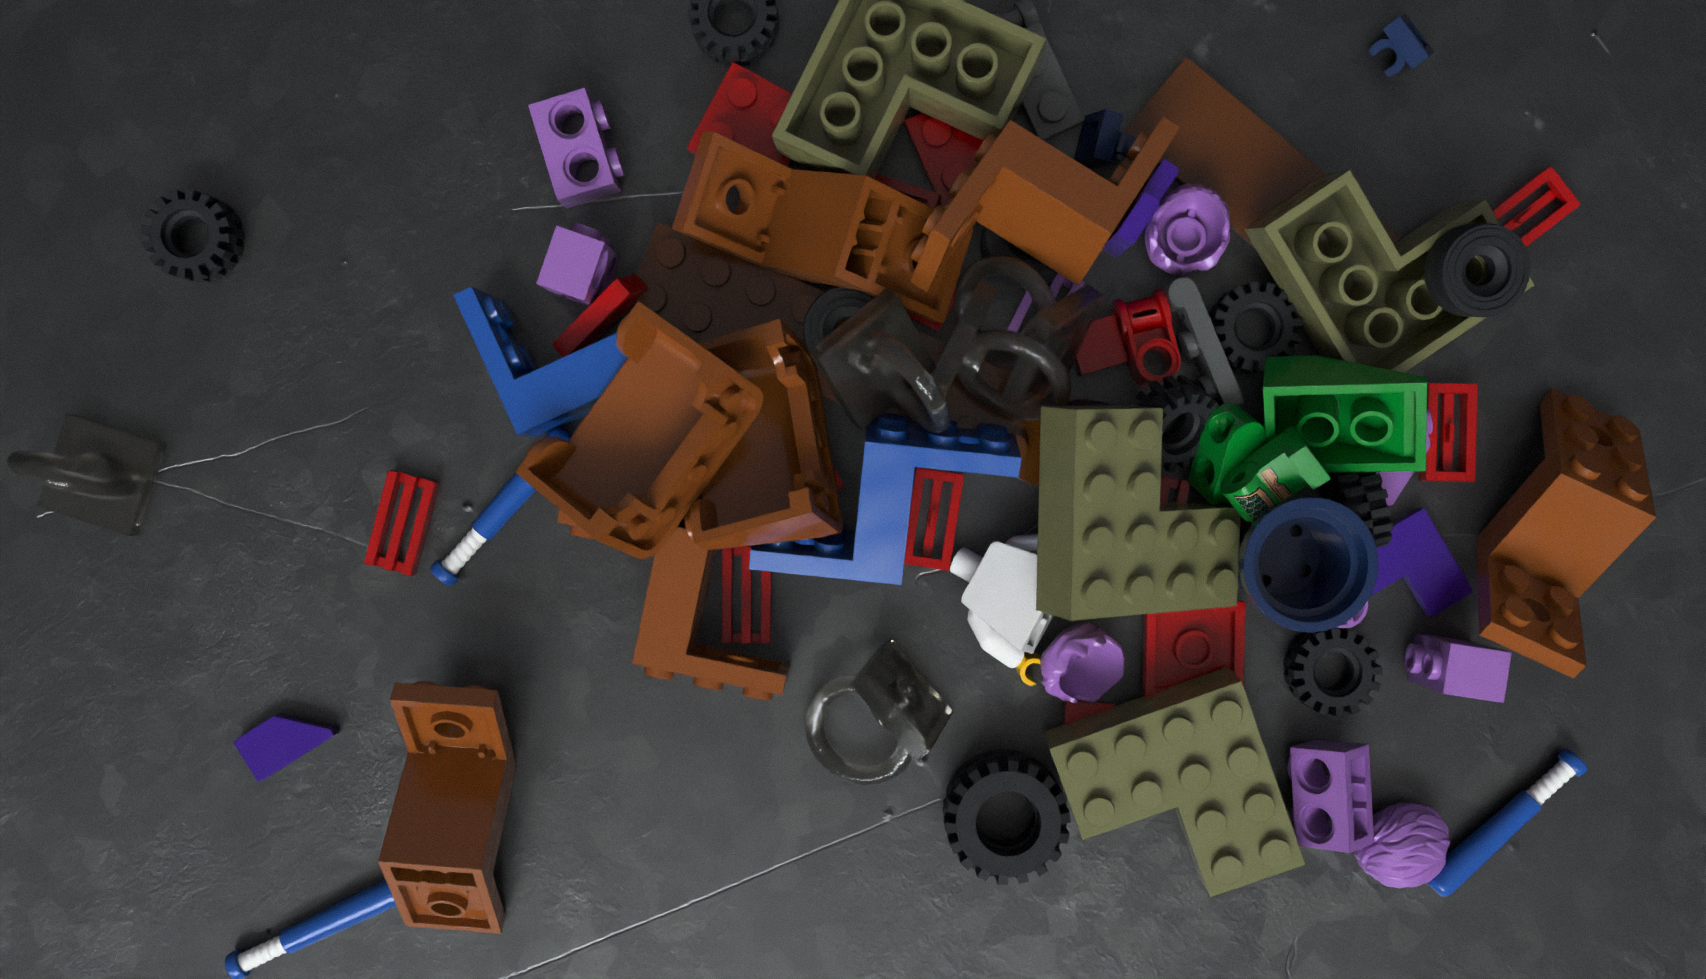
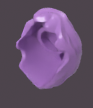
[1145,183,1230,277]
[1040,622,1125,703]
[1353,803,1450,889]

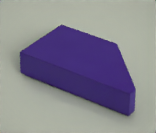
[233,714,340,783]

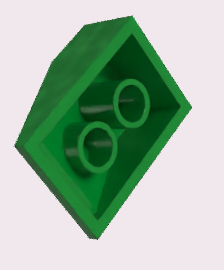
[1263,355,1427,473]

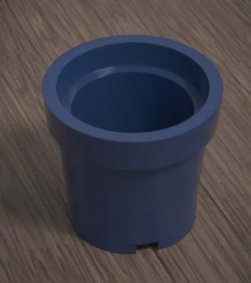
[1238,497,1378,633]

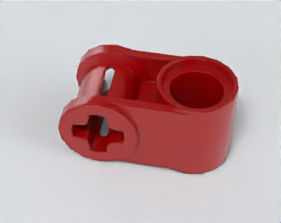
[1112,289,1181,387]

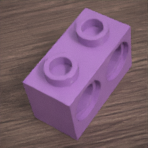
[528,88,625,209]
[536,223,621,306]
[1404,633,1512,703]
[1287,739,1374,853]

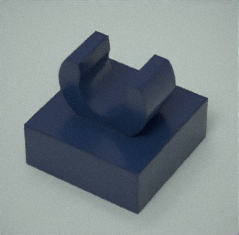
[1369,13,1435,77]
[1074,109,1137,169]

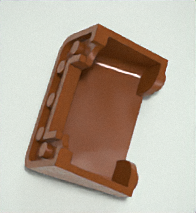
[515,301,763,559]
[685,319,843,550]

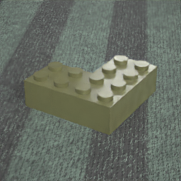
[772,0,1047,179]
[1244,170,1534,373]
[1036,405,1240,621]
[1043,667,1305,898]

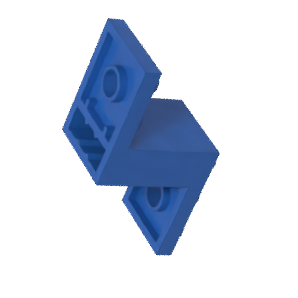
[453,286,628,437]
[749,413,1022,585]

